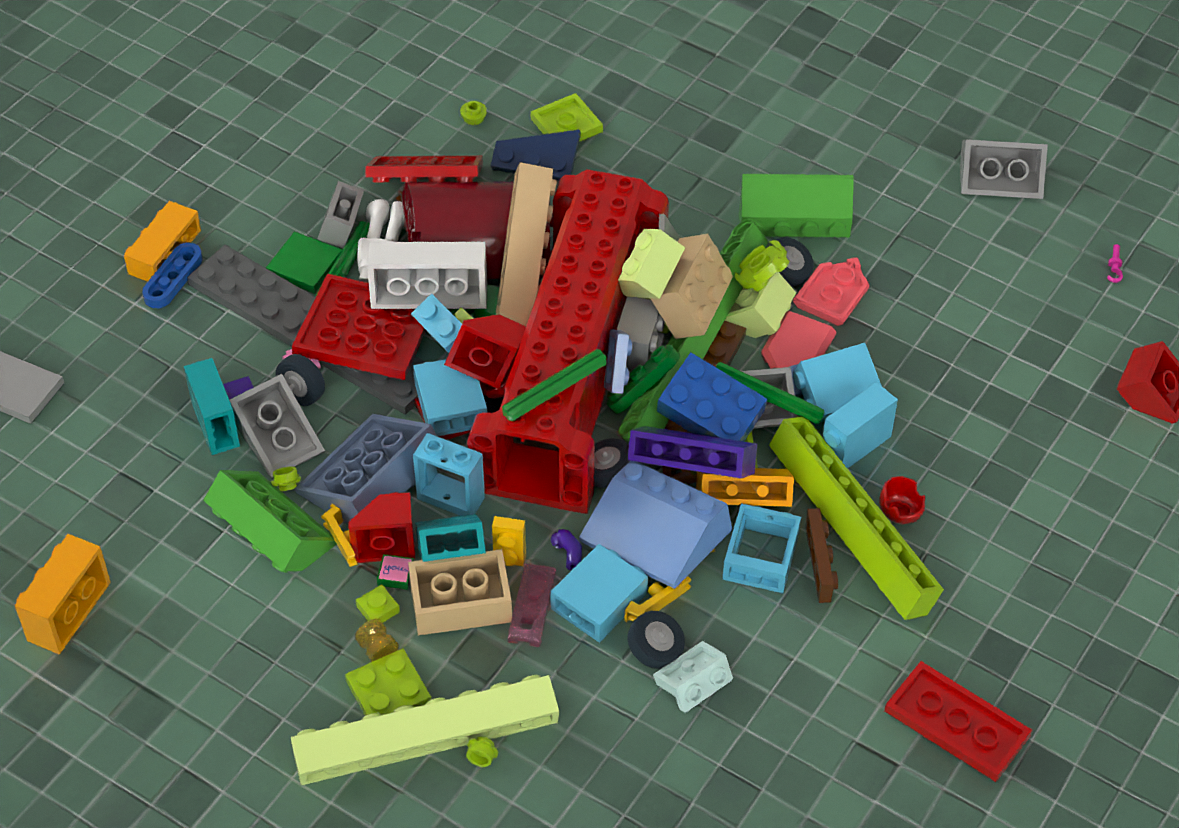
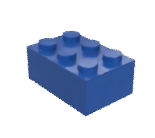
[657,352,767,442]

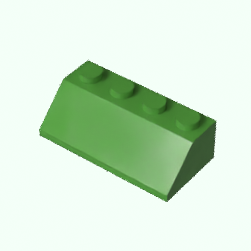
[739,174,853,237]
[203,470,336,573]

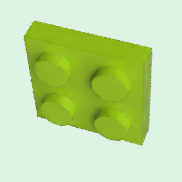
[531,93,603,142]
[345,648,432,716]

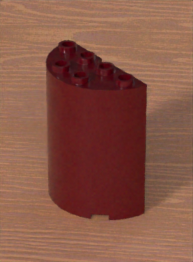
[401,181,554,279]

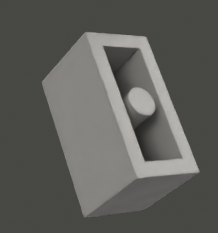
[317,181,364,249]

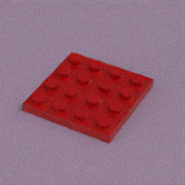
[365,155,483,182]
[292,274,426,380]

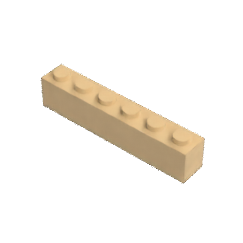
[496,163,556,326]

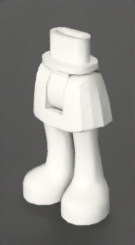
[357,199,406,283]

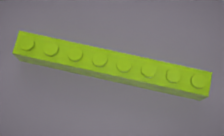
[769,417,944,620]

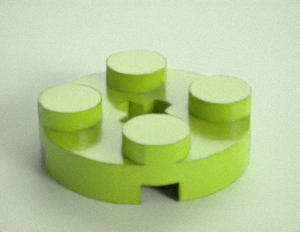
[735,240,789,292]

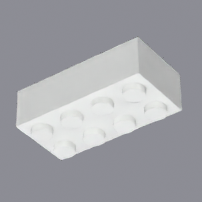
[367,242,487,309]

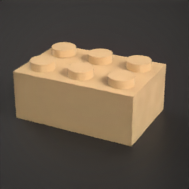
[650,234,733,339]
[408,549,512,636]

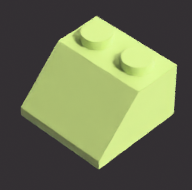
[618,229,685,299]
[725,272,796,338]

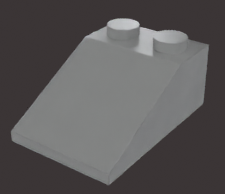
[229,374,325,479]

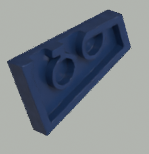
[491,129,581,181]

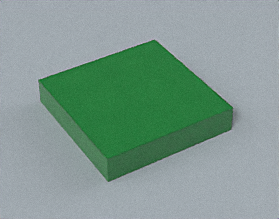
[266,231,342,294]

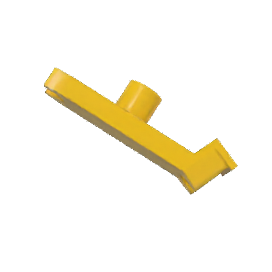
[321,504,357,567]
[625,576,692,622]

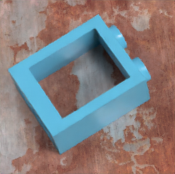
[413,433,485,516]
[722,503,801,593]

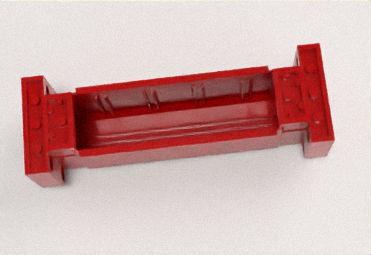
[467,169,669,514]

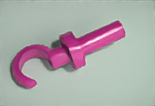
[1107,244,1123,283]

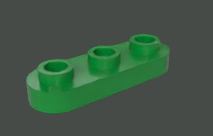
[607,345,680,414]

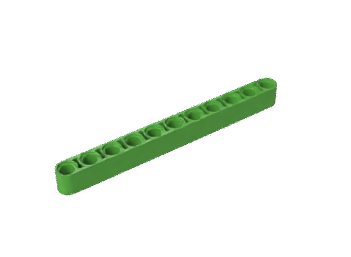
[618,219,768,445]

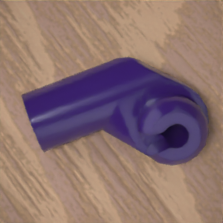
[551,529,582,571]

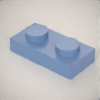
[604,329,632,394]

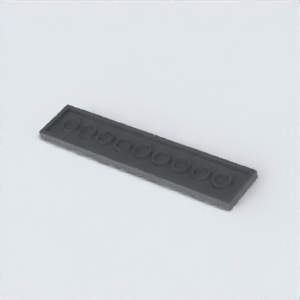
[187,245,425,415]

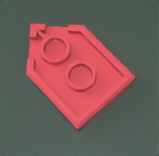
[793,257,869,326]
[761,311,836,369]

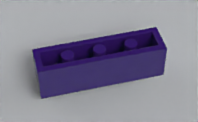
[628,426,757,479]

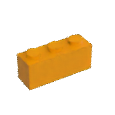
[124,201,201,282]
[696,468,794,507]

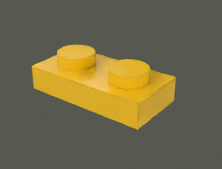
[492,516,526,567]

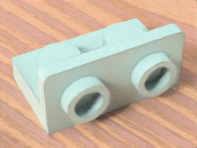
[653,641,733,713]

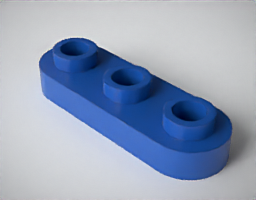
[142,243,202,308]

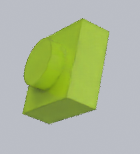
[356,585,400,628]

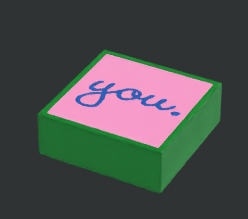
[377,554,414,590]

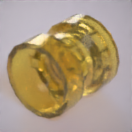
[355,619,399,662]

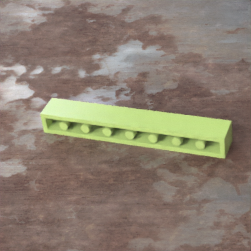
[291,675,559,785]

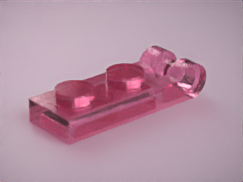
[508,563,556,647]

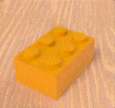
[15,534,111,655]

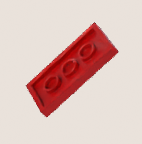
[884,661,1032,782]

